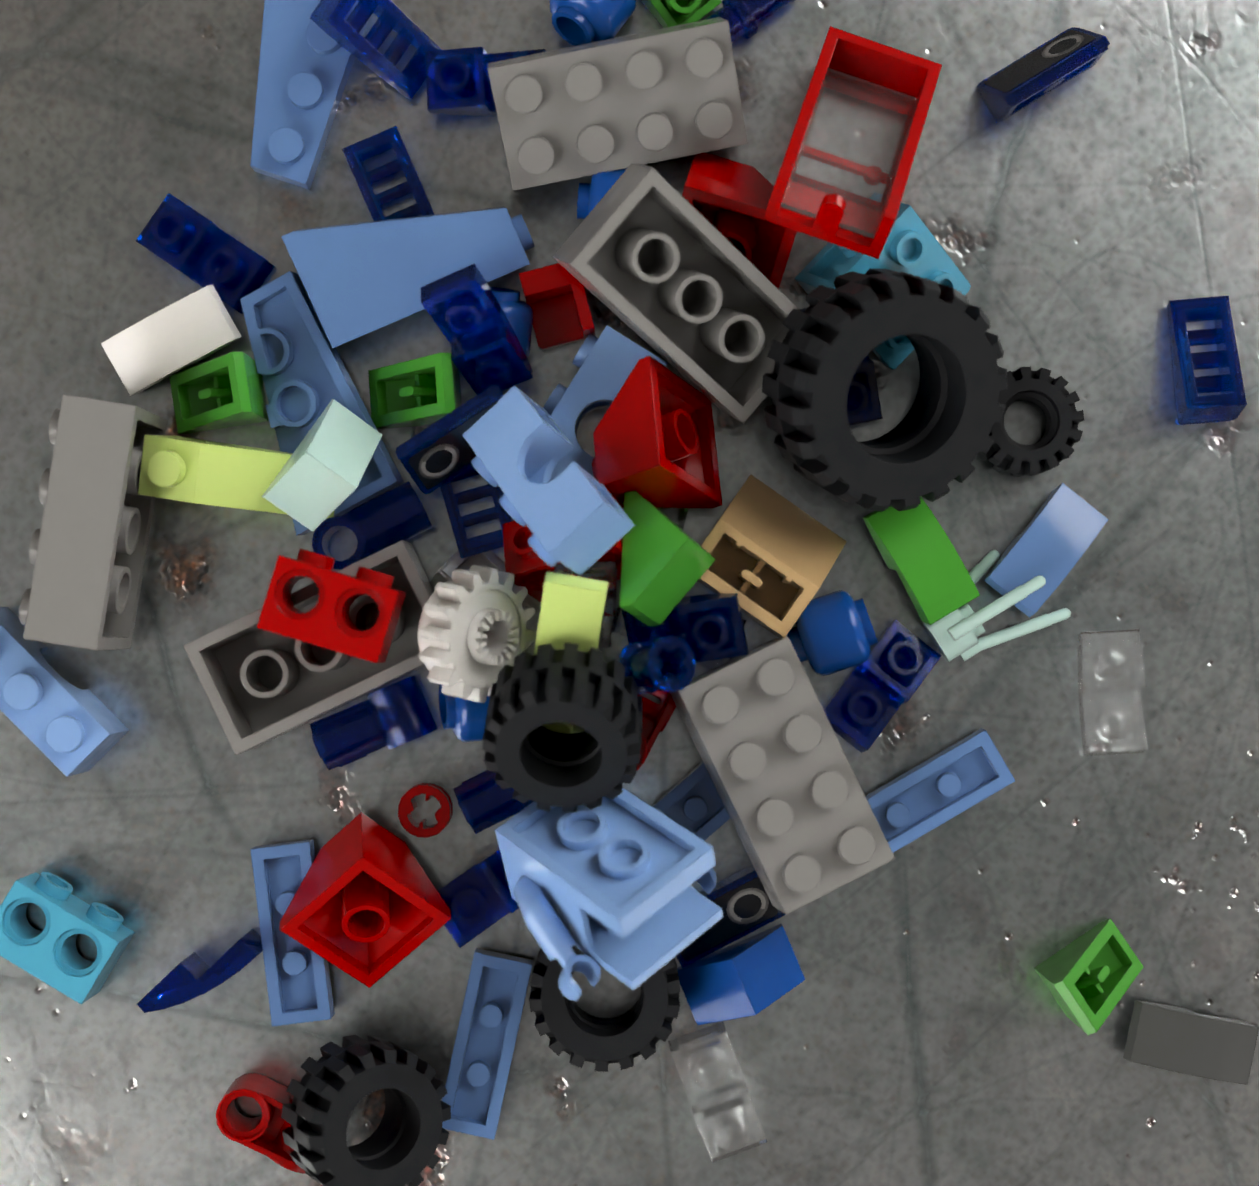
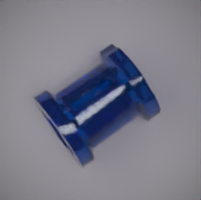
[618,636,696,693]

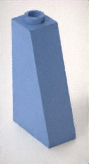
[281,207,535,349]

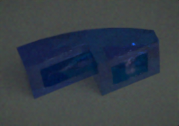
[137,929,263,1013]

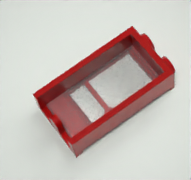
[763,26,942,259]

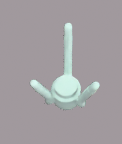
[923,550,1071,662]

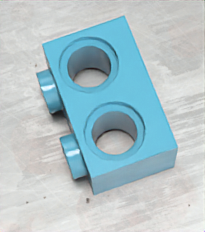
[0,872,135,1004]

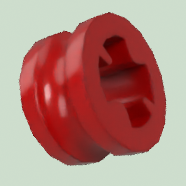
[398,783,453,838]

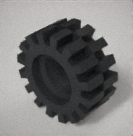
[978,366,1084,477]

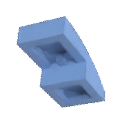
[984,483,1109,618]

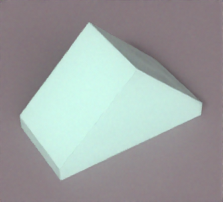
[262,399,382,532]

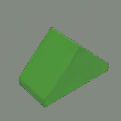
[169,352,269,434]
[368,352,463,429]
[620,491,716,627]
[1034,918,1144,1035]

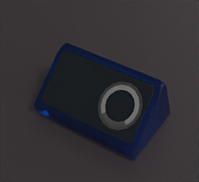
[977,27,1110,122]
[394,385,504,495]
[676,864,786,968]

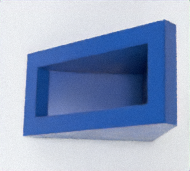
[678,924,805,1026]

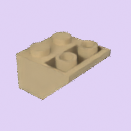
[698,474,847,638]

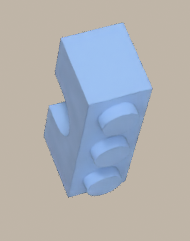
[543,325,668,481]
[462,385,635,576]
[0,607,129,777]

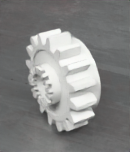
[418,565,536,703]

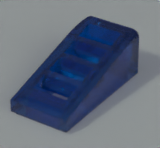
[310,0,444,99]
[342,126,435,221]
[1167,296,1247,425]
[428,443,512,559]

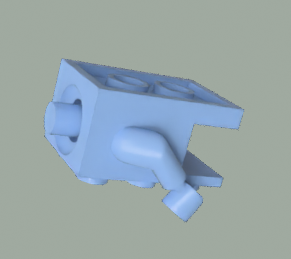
[495,788,723,1001]

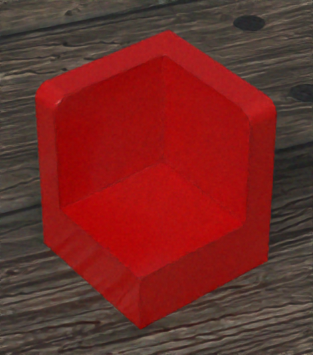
[519,263,595,350]

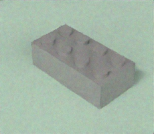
[487,17,748,191]
[553,163,800,423]
[19,394,168,650]
[183,540,434,755]
[669,637,895,915]

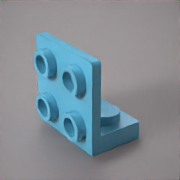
[795,194,971,369]

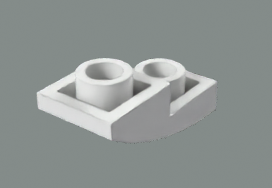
[101,284,242,396]

